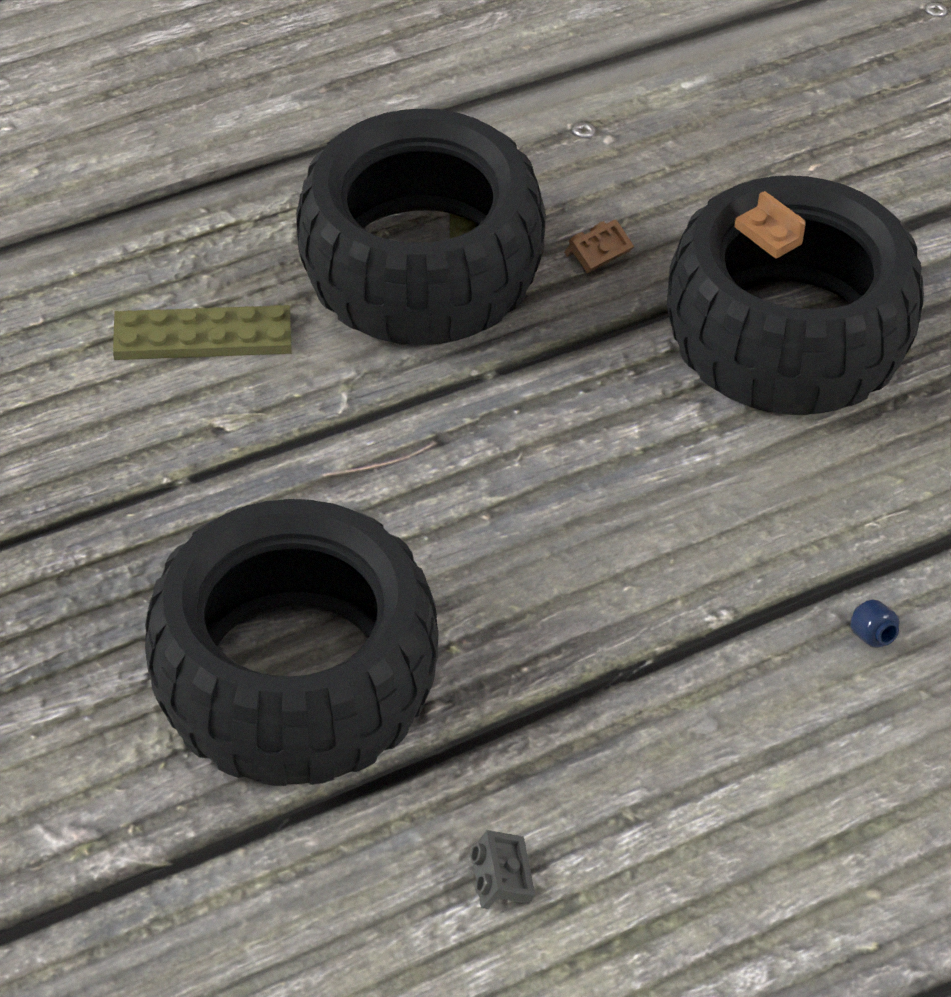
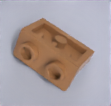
[735,191,805,259]
[564,219,634,273]

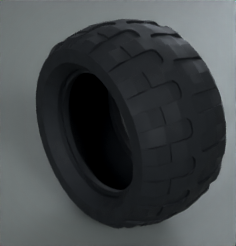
[296,108,546,345]
[667,175,924,415]
[145,499,439,786]

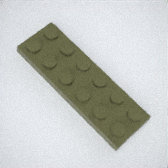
[113,305,292,360]

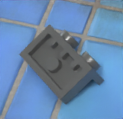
[470,830,535,909]

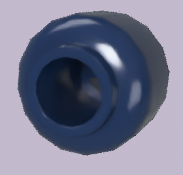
[850,599,900,648]

